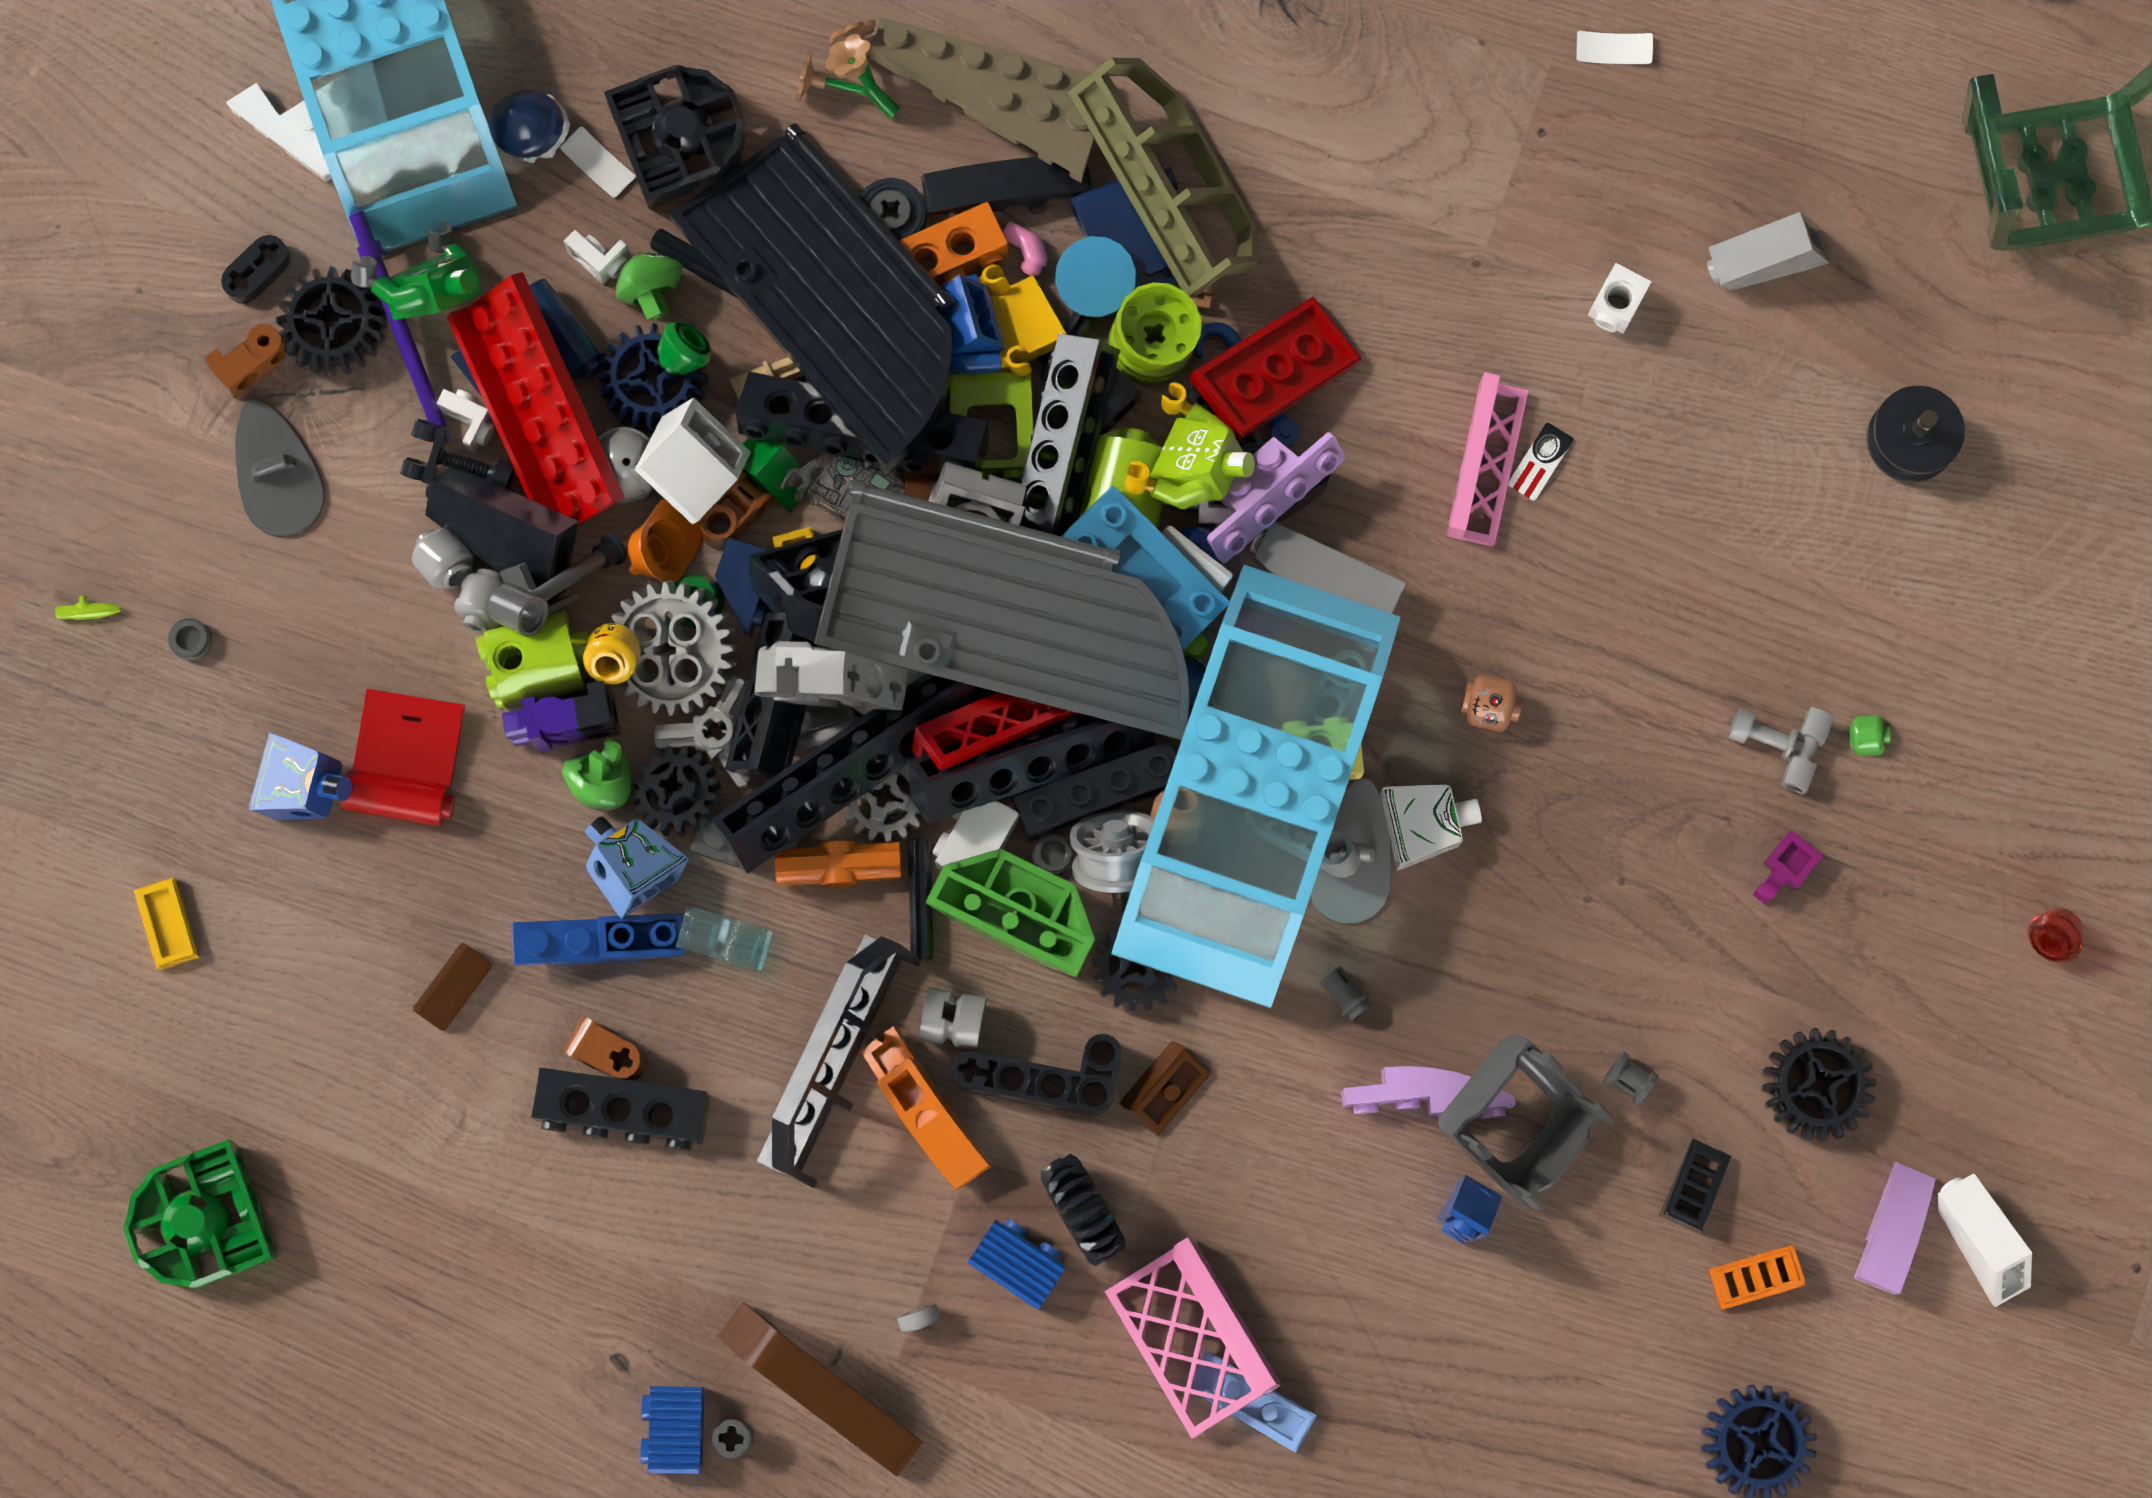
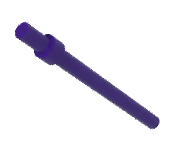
[349,211,452,443]

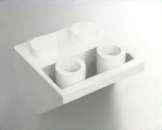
[635,397,751,525]

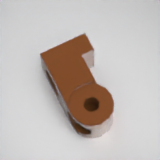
[204,324,286,399]

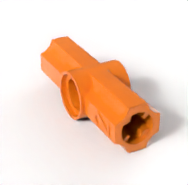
[774,841,902,888]

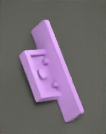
[1207,432,1345,563]

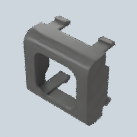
[1439,1035,1614,1210]

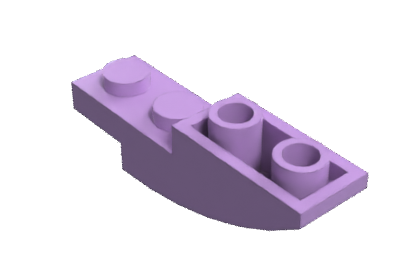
[1341,1066,1516,1119]

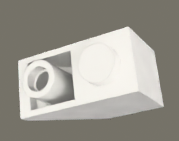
[932,801,1020,871]

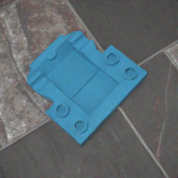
[1061,485,1230,651]

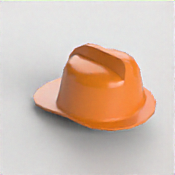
[628,498,702,583]

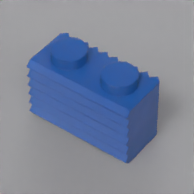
[968,1218,1066,1311]
[640,1386,705,1474]

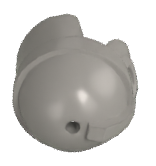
[597,427,655,505]

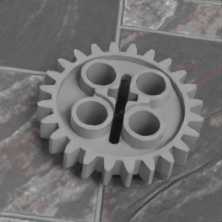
[611,580,738,716]

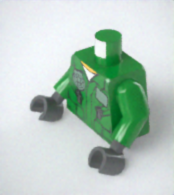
[351,221,481,320]

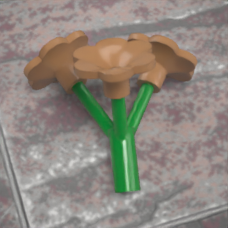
[796,20,900,119]

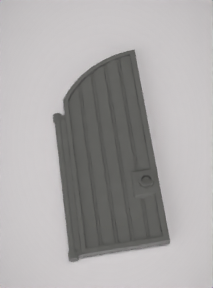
[814,479,1189,740]

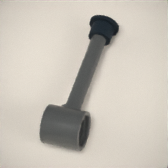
[488,534,627,636]

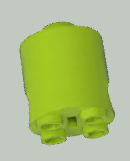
[1079,428,1163,529]
[476,610,590,711]

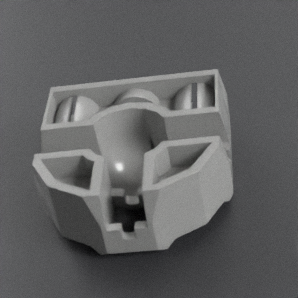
[754,641,908,710]

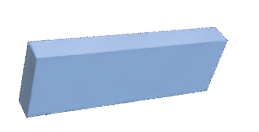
[1185,1350,1317,1453]

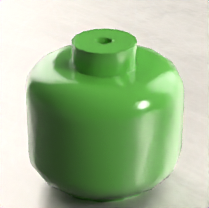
[1850,715,1892,756]

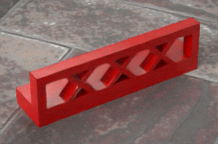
[912,692,1078,771]

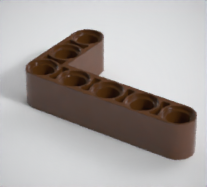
[717,1302,923,1477]

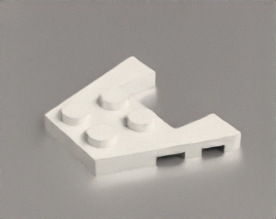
[226,60,394,182]

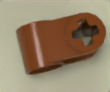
[700,470,774,550]
[562,1015,647,1081]

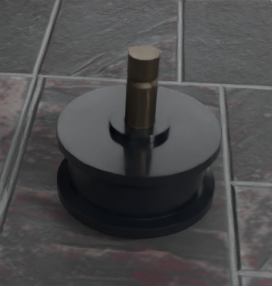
[1866,386,1965,483]

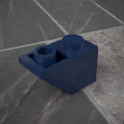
[715,537,768,637]

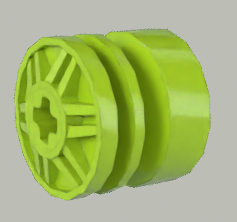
[1109,282,1202,384]

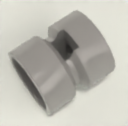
[919,987,987,1051]

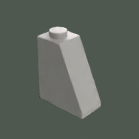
[1707,212,1830,291]

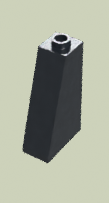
[425,465,578,604]

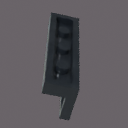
[725,612,822,779]

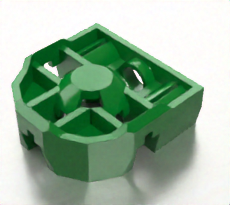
[123,1139,278,1289]

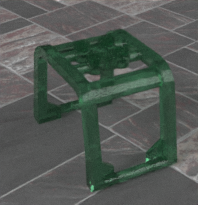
[1962,62,2152,251]

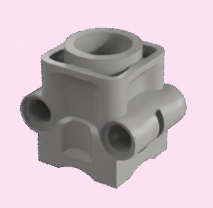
[928,462,1026,525]

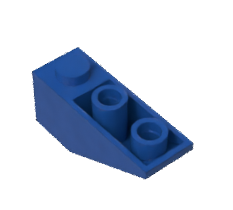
[1436,1175,1502,1244]

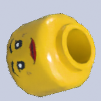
[583,623,641,685]

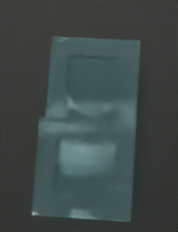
[676,907,773,972]

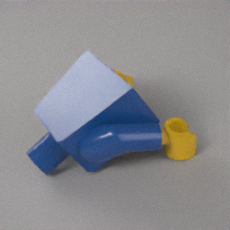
[938,264,1032,377]

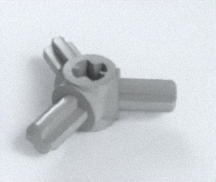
[654,675,758,788]

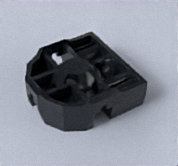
[604,65,746,209]
[749,529,843,642]

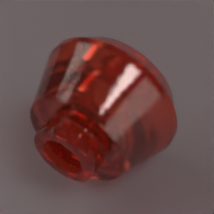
[2027,908,2083,962]

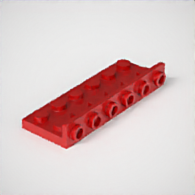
[447,272,625,528]

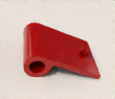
[341,689,465,827]

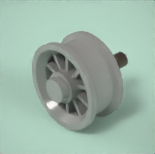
[1070,810,1164,913]

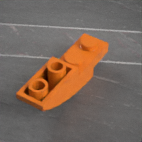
[860,1026,991,1191]

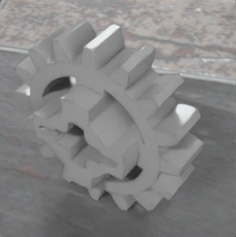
[844,765,921,843]

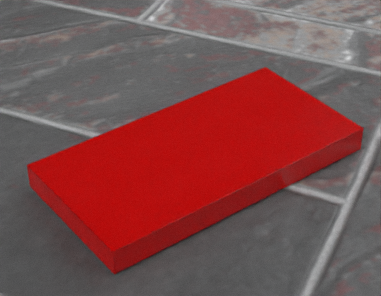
[1188,296,1362,442]

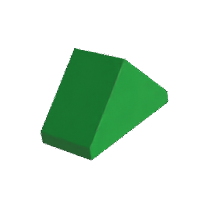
[743,438,816,513]

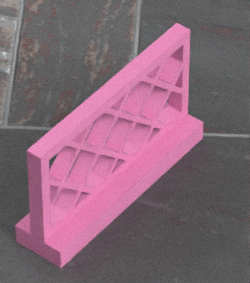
[1105,1237,1282,1439]

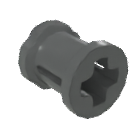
[1603,1051,1659,1106]
[712,1419,753,1458]

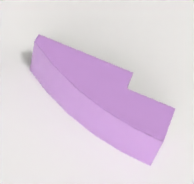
[1854,1162,1936,1295]

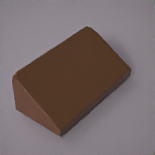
[413,942,492,1031]
[1120,1041,1211,1136]

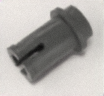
[1320,966,1372,1022]

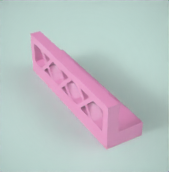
[1446,372,1529,547]

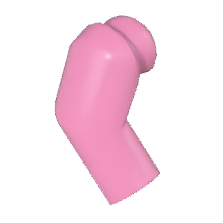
[1003,221,1048,277]

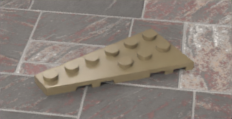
[870,18,1113,183]

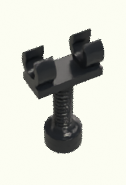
[400,419,515,490]

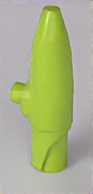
[55,596,121,620]

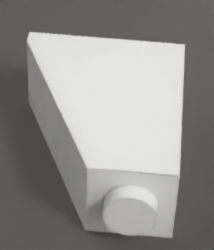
[1938,1174,2032,1307]

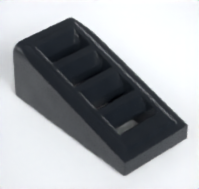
[1659,1138,1731,1233]

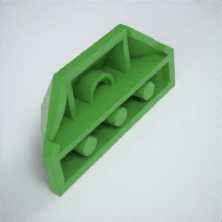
[926,849,1095,977]

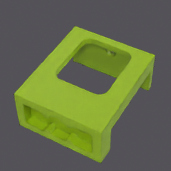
[949,372,1033,483]

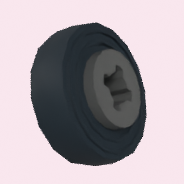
[859,177,927,240]

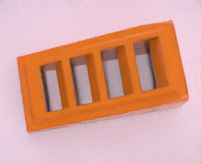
[1707,1244,1806,1310]

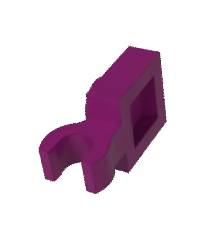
[1752,830,1823,905]

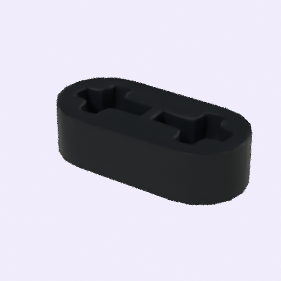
[221,235,290,304]

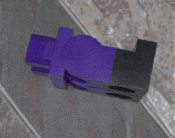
[502,681,621,752]

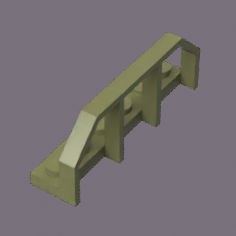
[1068,57,1258,298]

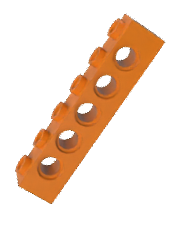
[899,201,1008,286]

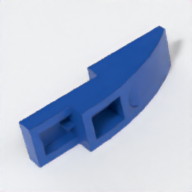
[511,913,685,967]

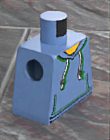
[585,816,689,919]

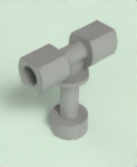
[1727,707,1834,795]

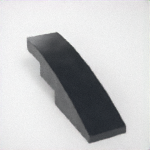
[921,156,1093,215]

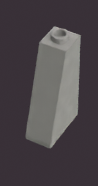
[1249,522,1406,664]

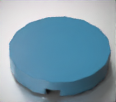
[1055,236,1137,318]

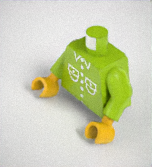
[1125,383,1255,509]

